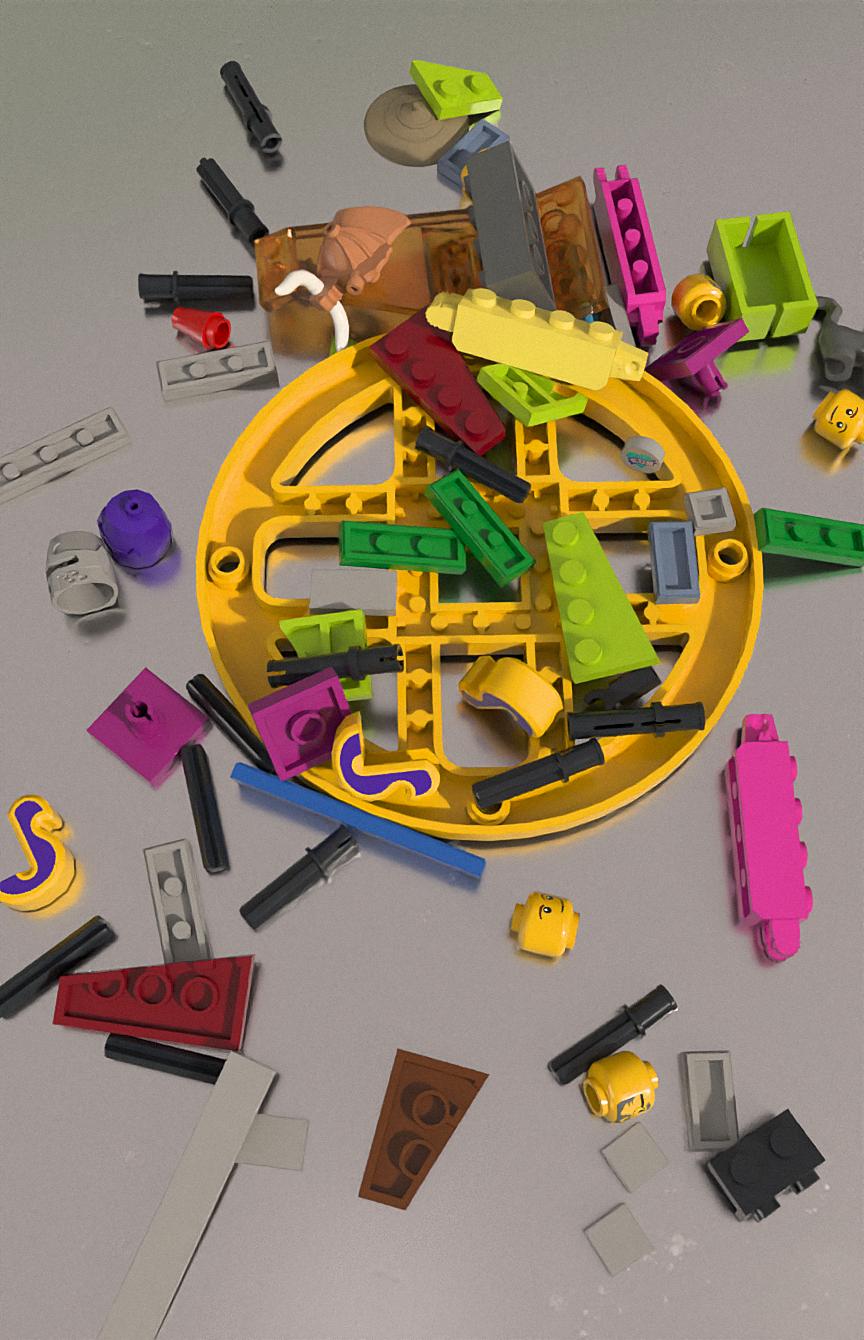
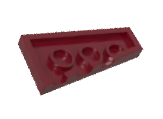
[369,304,506,456]
[52,954,255,1051]

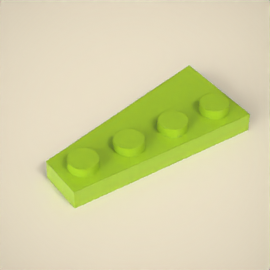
[543,512,661,684]

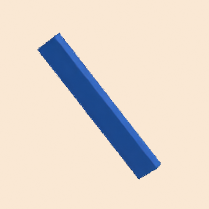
[230,762,486,880]

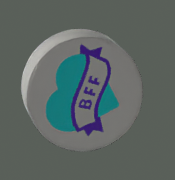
[621,436,665,473]

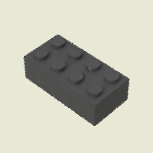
[464,141,557,312]

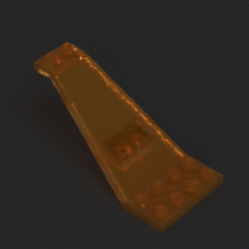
[254,176,609,319]

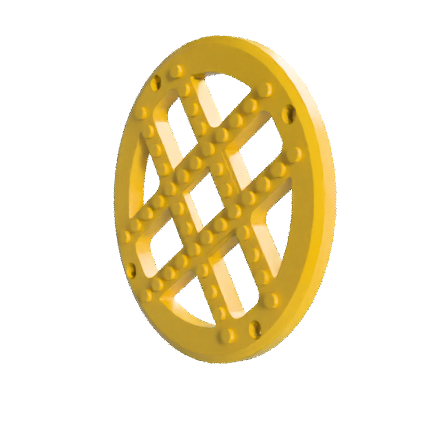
[196,331,764,841]

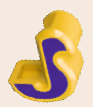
[458,656,563,738]
[332,711,440,802]
[0,795,74,911]

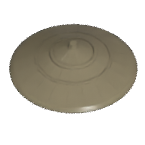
[364,84,469,167]

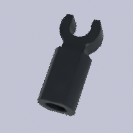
[583,666,662,711]

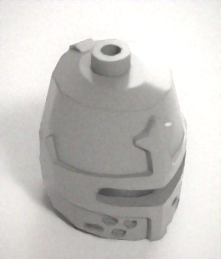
[45,531,119,614]

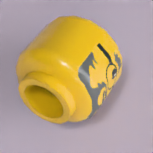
[671,274,727,331]
[583,1051,658,1123]

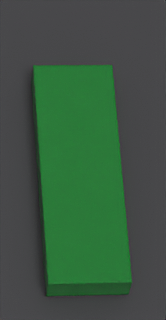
[424,469,536,588]
[754,507,864,567]
[339,520,466,575]

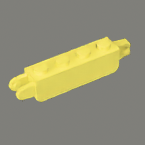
[425,288,648,391]

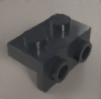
[707,1108,826,1223]

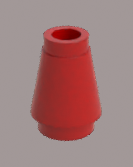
[171,306,231,350]

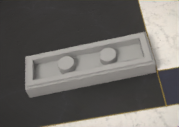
[156,340,279,402]
[143,838,213,963]

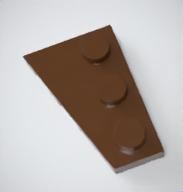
[358,1049,490,1210]

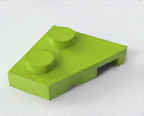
[409,60,503,120]
[476,363,588,427]
[279,609,373,701]

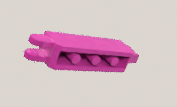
[593,165,666,347]
[726,714,813,963]

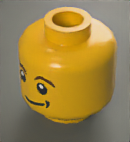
[812,389,864,449]
[510,891,580,957]

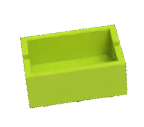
[706,211,818,342]

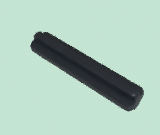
[186,674,275,774]
[180,744,229,872]
[0,915,113,1018]
[104,1033,226,1085]

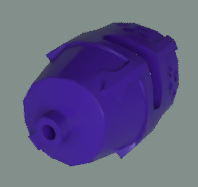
[97,489,173,568]

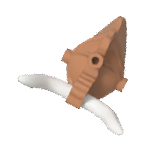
[274,206,412,352]

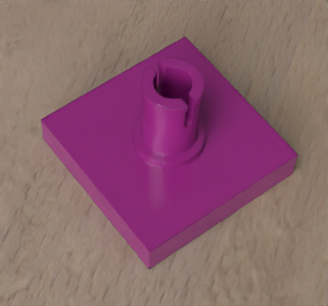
[644,318,749,399]
[247,666,352,782]
[86,667,211,787]

